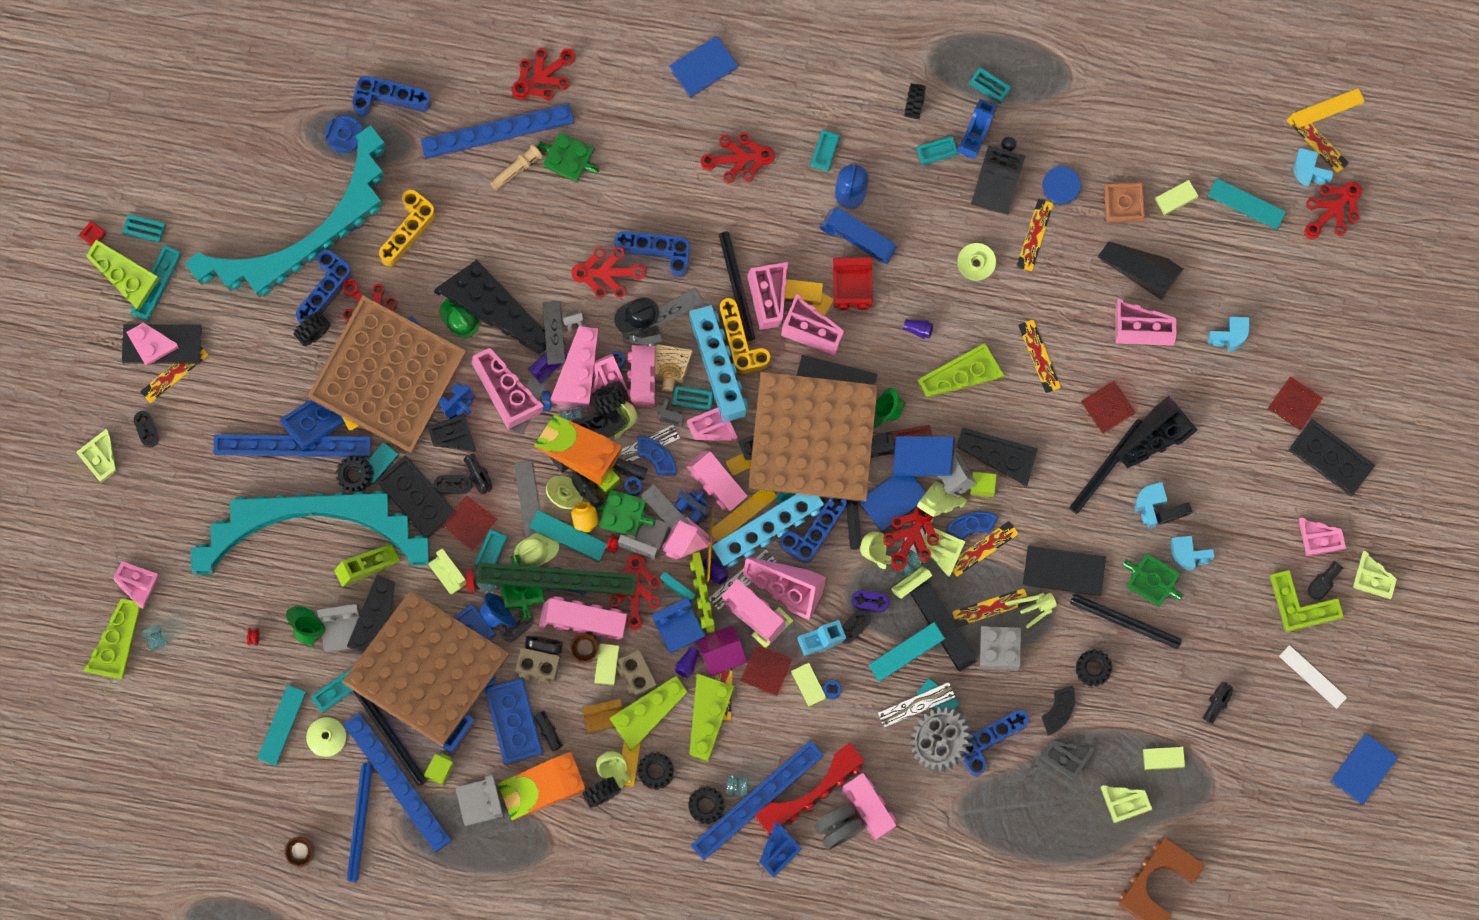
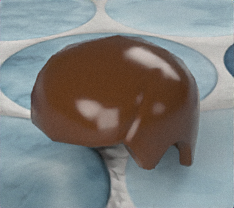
[570,633,600,663]
[284,836,315,868]

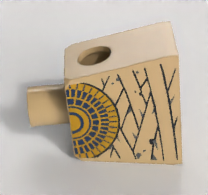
[655,345,692,392]

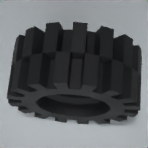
[904,83,926,119]
[293,312,330,347]
[590,381,629,414]
[336,456,374,492]
[1076,649,1112,687]
[638,752,674,790]
[582,777,621,808]
[688,786,724,824]

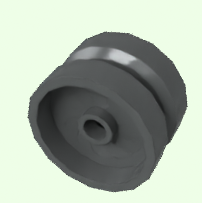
[813,803,865,850]

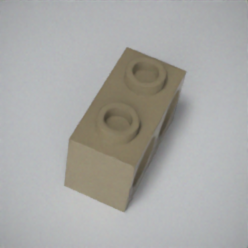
[515,648,560,684]
[616,650,657,698]

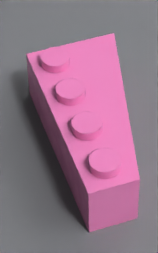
[550,326,599,409]
[472,348,544,429]
[539,596,627,640]

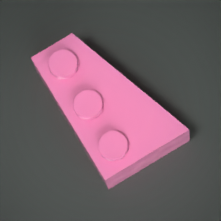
[747,262,788,330]
[781,294,844,356]
[1115,298,1176,346]
[627,345,655,407]
[685,451,747,511]
[722,579,786,644]
[842,773,897,841]

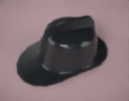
[614,297,659,333]

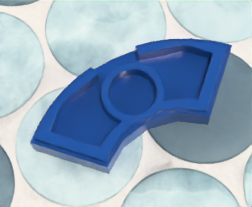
[637,436,677,475]
[945,511,999,540]

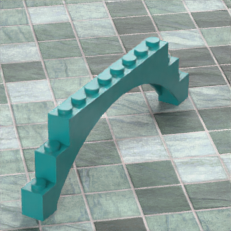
[185,125,387,298]
[191,491,430,575]

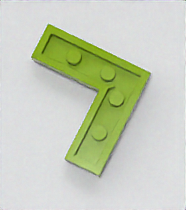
[1269,570,1344,632]

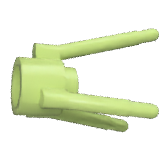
[1005,593,1057,628]

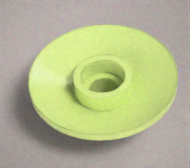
[957,243,996,281]
[546,475,583,509]
[307,717,346,757]

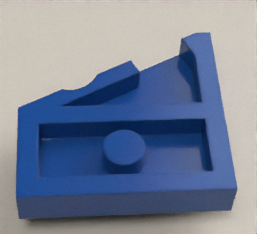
[759,822,802,877]

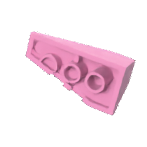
[662,521,709,560]
[743,557,826,620]

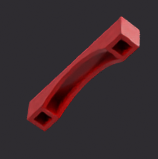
[755,742,864,836]

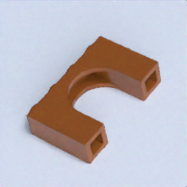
[1118,838,1205,920]

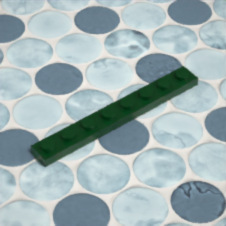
[477,563,636,595]

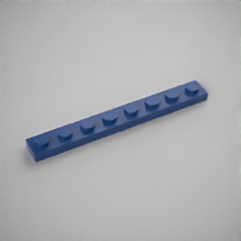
[420,104,574,159]
[213,434,371,458]
[343,713,451,853]
[691,740,824,861]

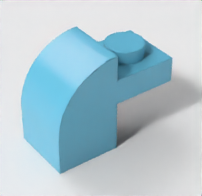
[1294,148,1333,187]
[1208,317,1249,352]
[1135,482,1168,529]
[1170,536,1214,571]
[797,620,846,656]

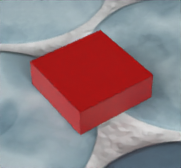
[79,221,107,246]
[465,570,476,593]

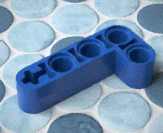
[352,76,431,116]
[820,208,897,264]
[615,231,690,278]
[296,250,352,324]
[780,498,846,563]
[962,710,1029,776]

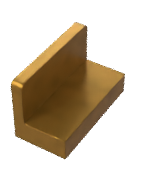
[582,699,623,733]

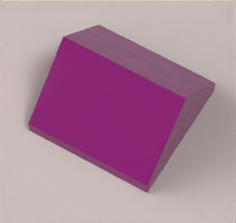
[696,626,747,677]

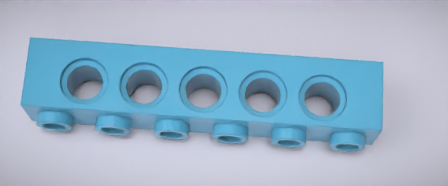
[689,305,748,423]
[711,494,824,568]

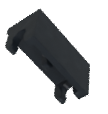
[870,432,895,458]

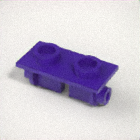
[528,350,568,383]

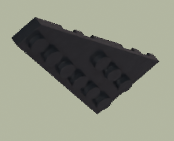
[434,260,546,355]

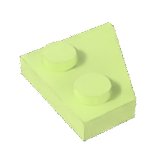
[917,480,968,517]

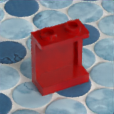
[833,257,873,311]

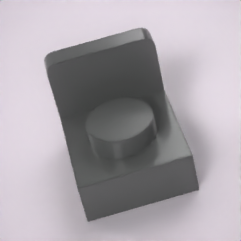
[657,398,684,427]

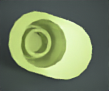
[514,533,559,567]

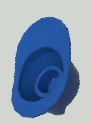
[835,164,868,208]
[480,593,516,627]

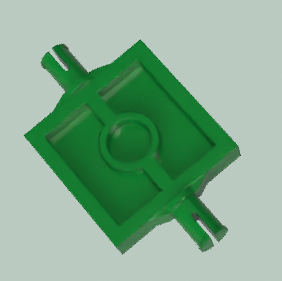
[537,132,599,182]
[596,490,656,538]
[1123,553,1184,608]
[501,555,544,619]

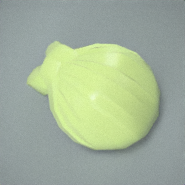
[614,401,638,439]
[860,531,892,569]
[596,751,631,789]

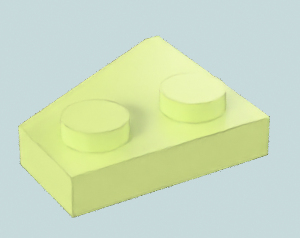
[76,429,116,483]
[923,528,965,577]
[1352,551,1397,599]
[1100,786,1152,823]

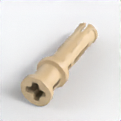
[489,144,543,191]

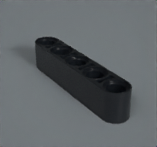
[910,580,977,672]

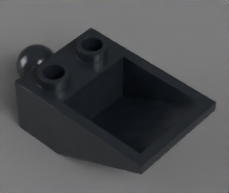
[971,137,1025,215]

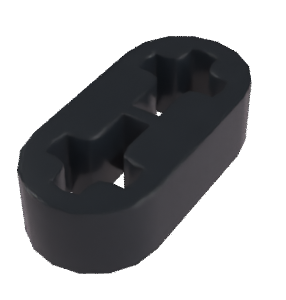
[134,411,159,448]
[434,475,472,494]
[1156,503,1193,525]
[500,611,534,642]
[842,611,870,644]
[525,636,563,655]

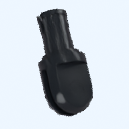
[464,454,492,494]
[572,472,605,509]
[1308,561,1344,600]
[1202,682,1233,724]

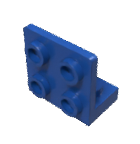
[652,598,705,653]

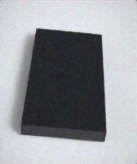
[122,324,202,364]
[796,355,877,385]
[1288,419,1375,497]
[376,456,456,538]
[1023,546,1106,596]

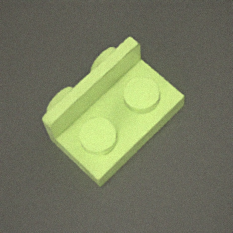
[429,548,466,595]

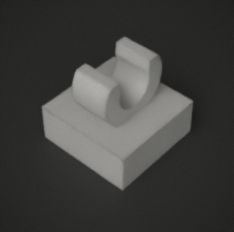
[561,308,583,332]

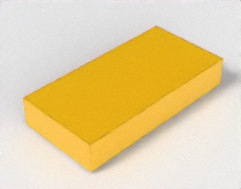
[784,279,823,304]

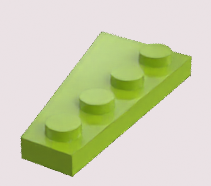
[86,240,160,311]
[917,343,1004,398]
[689,552,715,633]
[83,599,140,680]
[689,674,734,762]
[610,676,687,752]

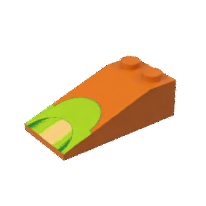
[534,414,622,486]
[498,752,586,821]

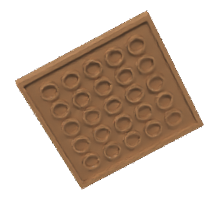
[307,295,466,453]
[748,372,877,502]
[343,591,509,747]

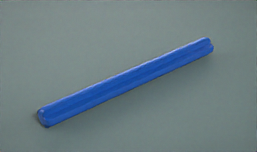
[347,763,373,882]

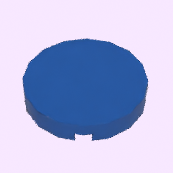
[325,115,363,154]
[1042,166,1081,205]

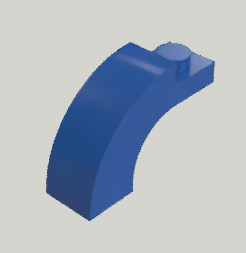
[957,99,998,159]

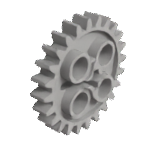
[910,707,973,772]

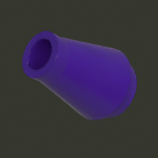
[903,319,933,339]
[702,557,729,586]
[675,647,700,678]

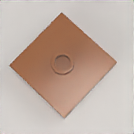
[1104,182,1145,223]

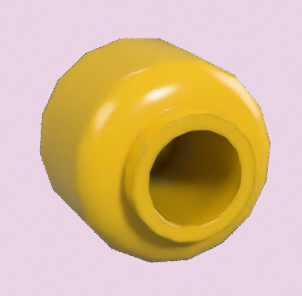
[571,502,598,533]

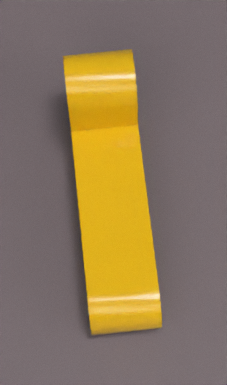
[379,190,436,266]
[720,298,770,375]

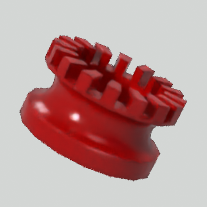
[606,534,620,553]
[247,628,260,646]

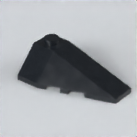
[1098,242,1183,300]
[1116,396,1198,468]
[539,410,626,473]

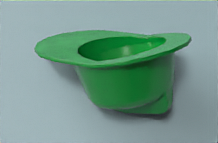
[439,299,480,338]
[873,388,906,428]
[286,606,326,647]

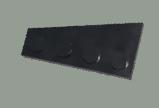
[957,428,1037,487]
[347,575,395,654]

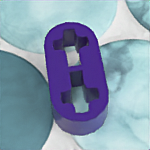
[852,591,889,613]

